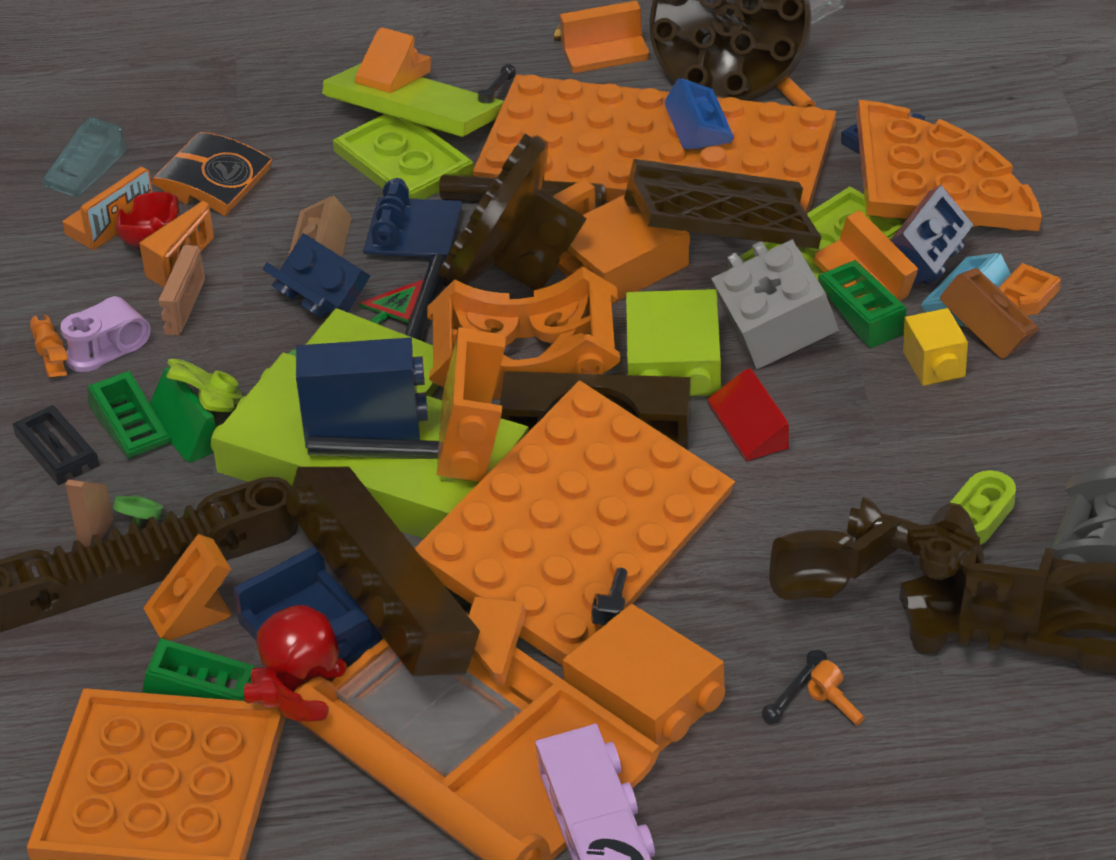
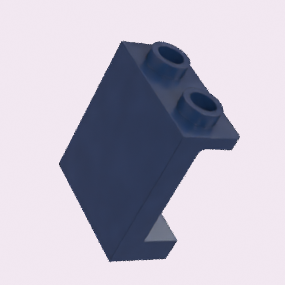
[234,546,384,667]

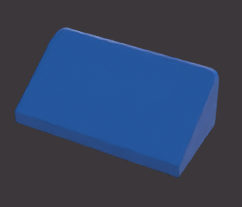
[665,78,734,149]

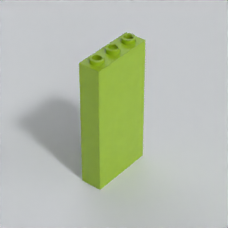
[211,352,529,539]

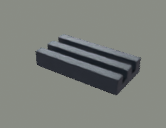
[13,405,99,486]

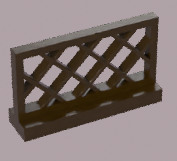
[624,159,822,249]

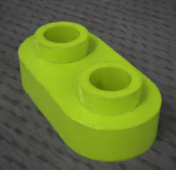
[950,470,1016,544]

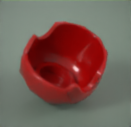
[115,192,181,249]
[256,605,340,679]

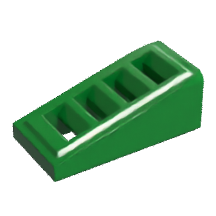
[818,260,907,348]
[88,370,170,459]
[142,638,257,701]

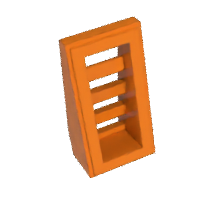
[139,201,214,287]

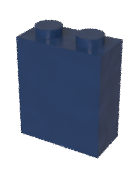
[296,337,428,448]

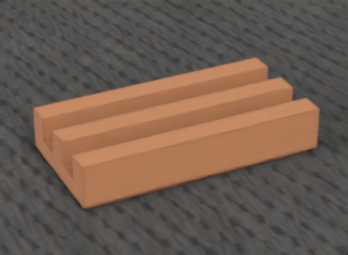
[158,245,205,336]

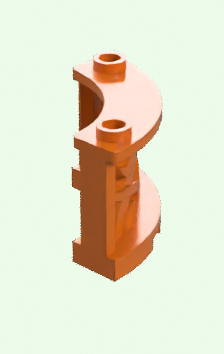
[427,266,620,399]

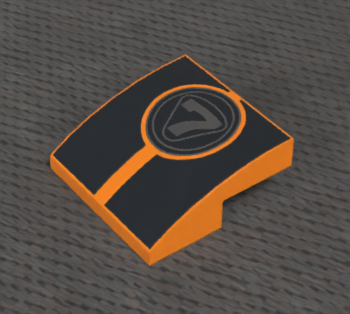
[152,132,273,217]

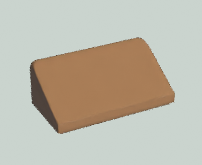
[288,196,352,257]

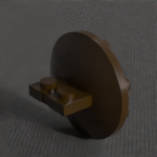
[650,0,811,101]
[436,133,587,290]

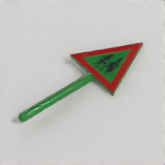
[358,279,424,324]

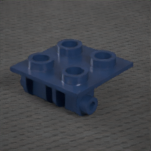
[363,178,462,258]

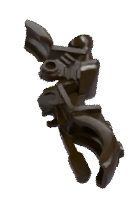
[769,496,1116,675]

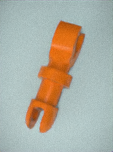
[30,315,68,377]

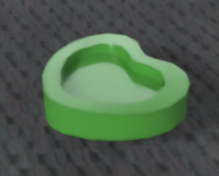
[113,495,163,526]

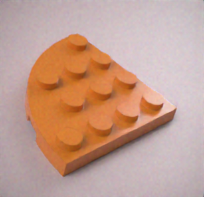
[856,99,1042,231]

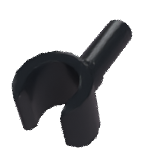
[591,568,628,625]

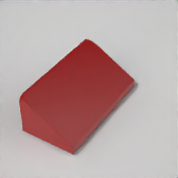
[708,368,789,461]

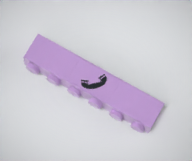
[535,723,655,860]

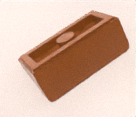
[940,268,1040,359]

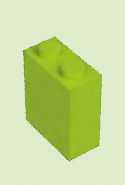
[626,289,721,396]

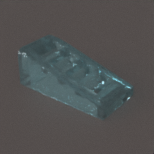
[42,117,126,197]

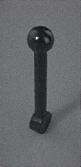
[478,64,516,103]
[762,650,827,724]

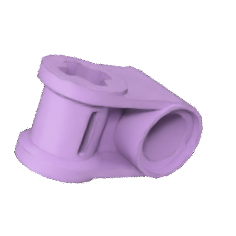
[61,296,151,372]

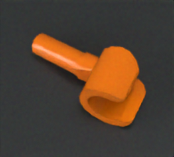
[808,660,865,726]

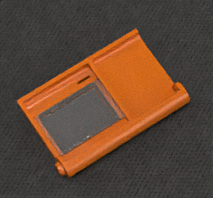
[294,612,659,860]

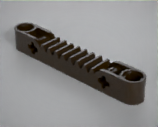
[0,477,298,632]

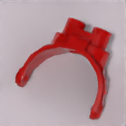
[244,657,347,722]

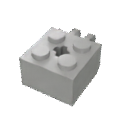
[711,239,839,369]

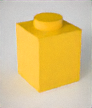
[903,308,968,386]

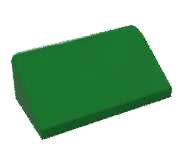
[150,366,216,463]

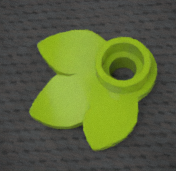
[166,359,243,412]

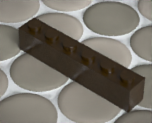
[286,466,480,677]

